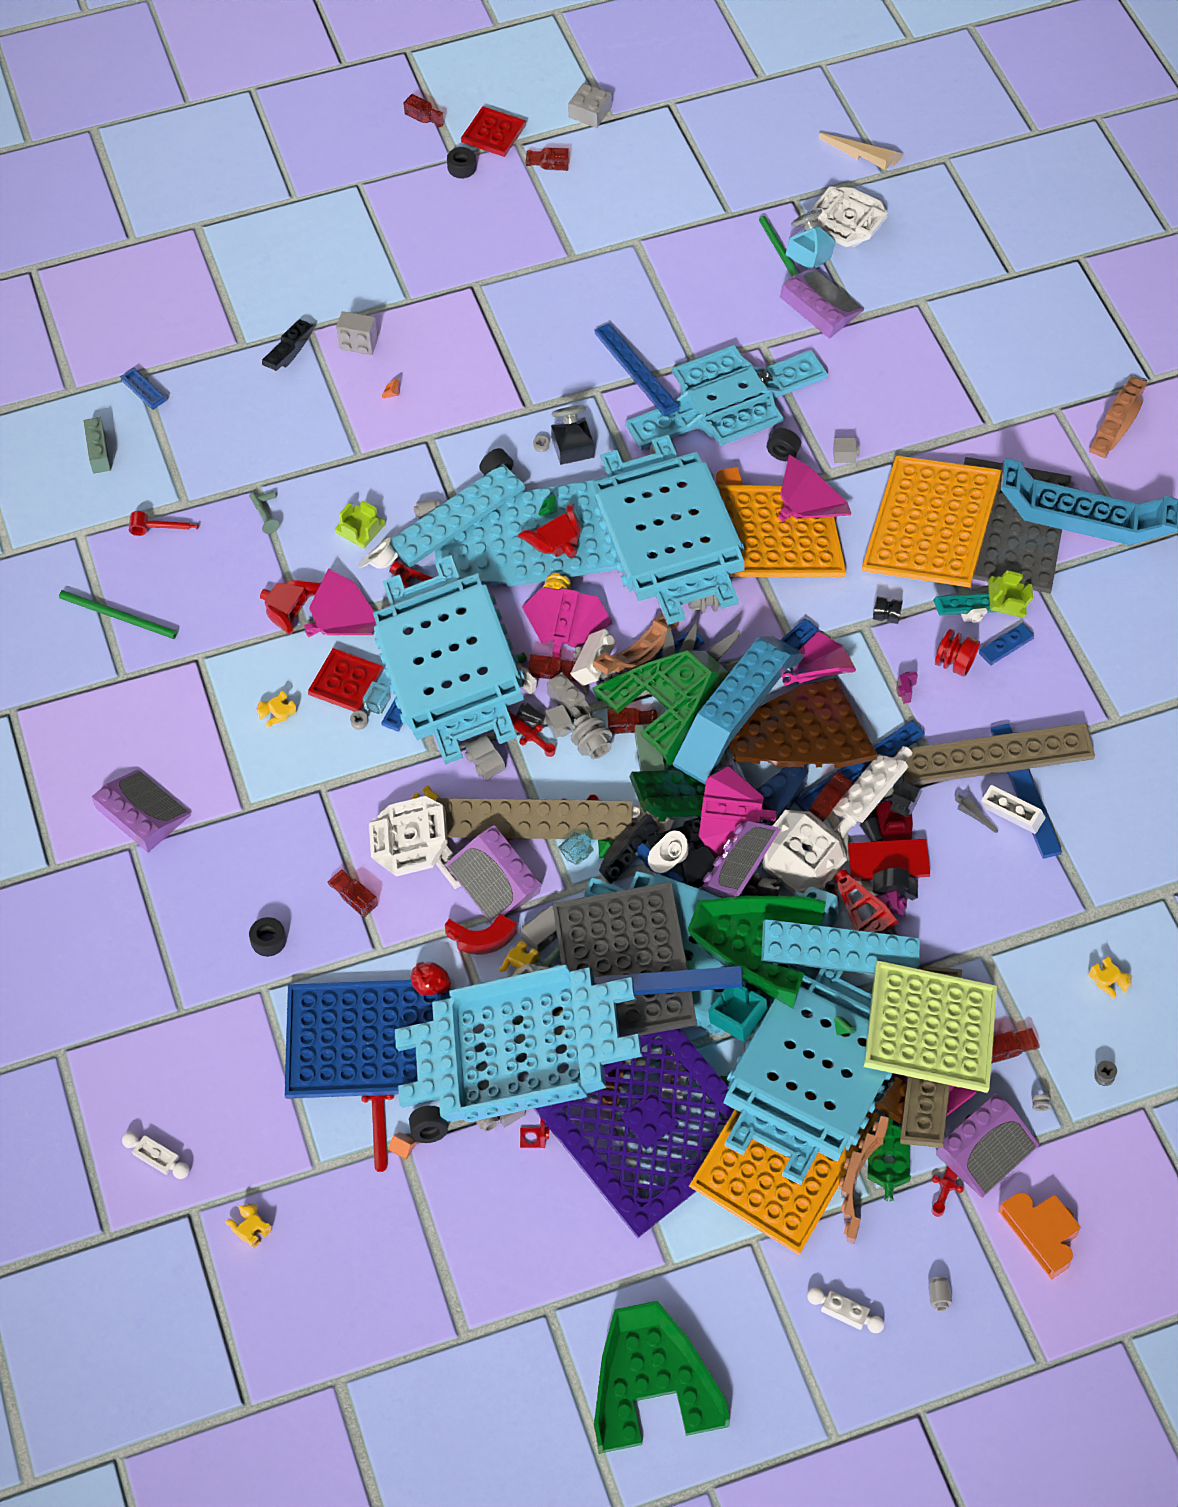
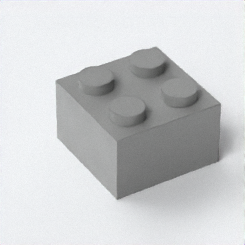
[568,83,612,128]
[336,311,378,355]

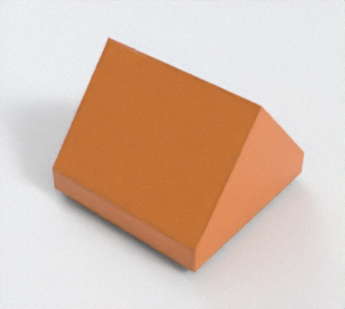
[388,1132,417,1160]

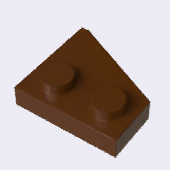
[875,1077,907,1125]

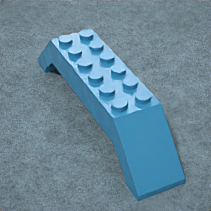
[1001,458,1178,545]
[673,636,805,784]

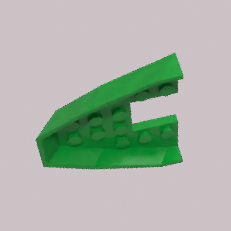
[592,650,730,767]
[687,896,826,1009]
[594,1301,730,1454]

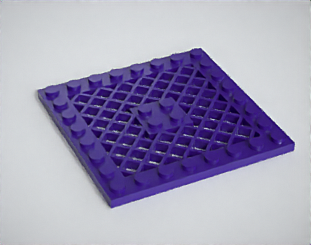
[534,1028,735,1239]

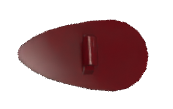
[874,801,913,841]

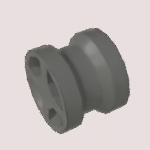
[1094,1061,1117,1086]

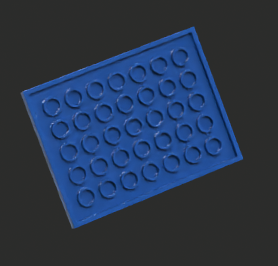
[284,980,450,1099]

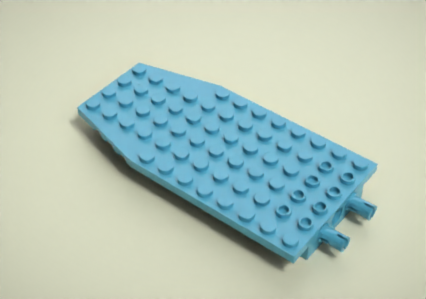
[435,478,658,586]

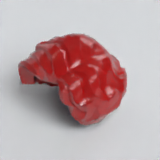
[410,962,451,996]

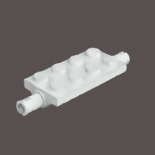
[833,746,912,838]

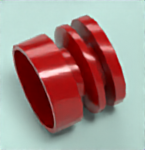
[934,629,980,677]

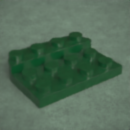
[629,770,706,822]

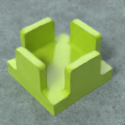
[335,500,386,549]
[988,570,1033,618]

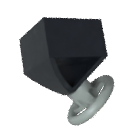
[551,405,594,465]

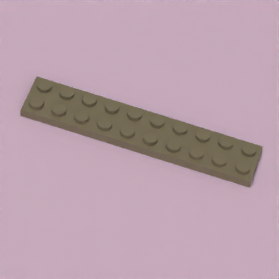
[897,723,1095,785]
[436,798,632,840]
[900,966,962,1148]

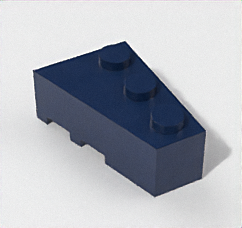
[756,767,808,825]

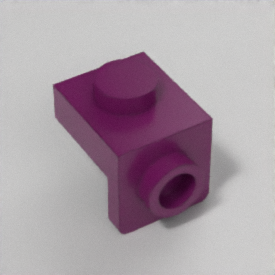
[896,672,918,704]
[875,891,907,917]

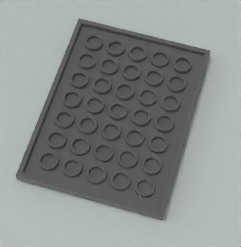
[964,457,1072,594]
[552,882,697,1038]

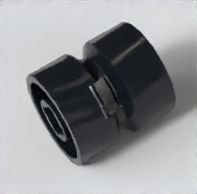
[873,596,903,624]

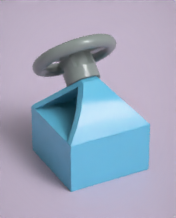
[786,209,836,269]

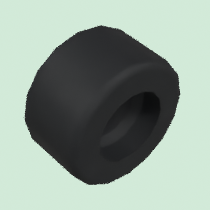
[447,147,476,179]
[766,428,801,462]
[479,448,514,476]
[249,917,286,957]
[408,1105,448,1143]

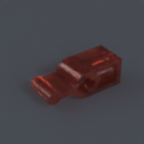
[403,94,444,128]
[525,148,569,171]
[528,654,576,681]
[607,708,657,734]
[807,771,853,822]
[327,869,378,918]
[991,1028,1040,1064]

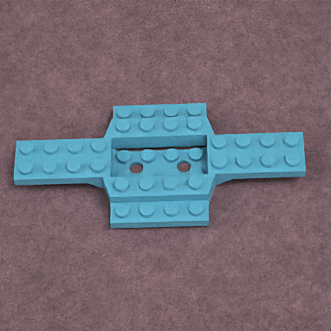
[625,345,828,450]

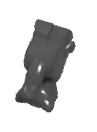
[743,873,782,896]

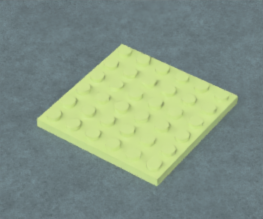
[864,961,997,1093]

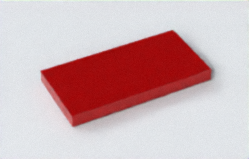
[847,839,930,881]

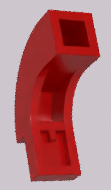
[444,914,517,955]

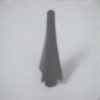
[955,794,998,833]

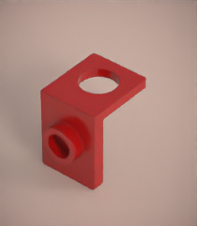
[520,1119,549,1148]

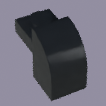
[890,781,922,817]
[872,868,918,901]

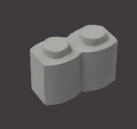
[465,735,505,780]

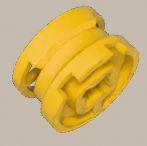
[543,573,571,590]

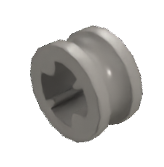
[533,435,549,453]
[350,711,368,730]
[1032,1094,1052,1111]

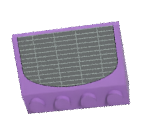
[780,268,864,339]
[92,769,191,853]
[701,821,781,898]
[445,825,542,925]
[936,1093,1039,1198]

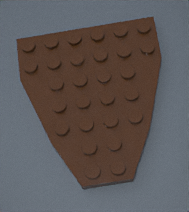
[728,678,877,768]

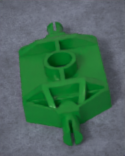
[867,1114,911,1202]

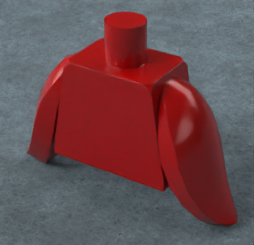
[517,503,581,558]
[260,580,321,636]

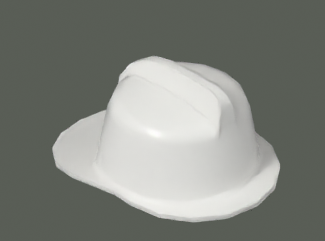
[357,537,398,569]
[648,830,689,873]

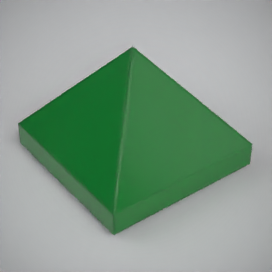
[538,495,557,516]
[598,840,615,858]
[834,1016,857,1035]

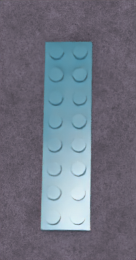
[390,464,525,567]
[761,920,920,974]

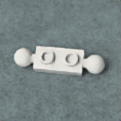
[122,1131,190,1179]
[807,1287,885,1333]

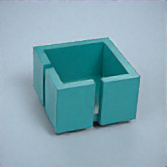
[708,986,767,1042]

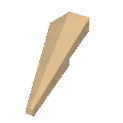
[819,132,904,170]

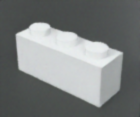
[570,629,617,686]
[981,785,1045,834]

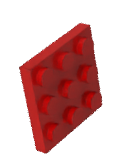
[461,106,526,157]
[308,648,384,712]

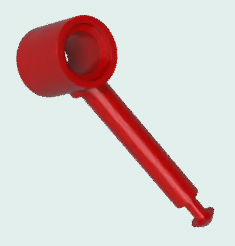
[128,511,199,536]

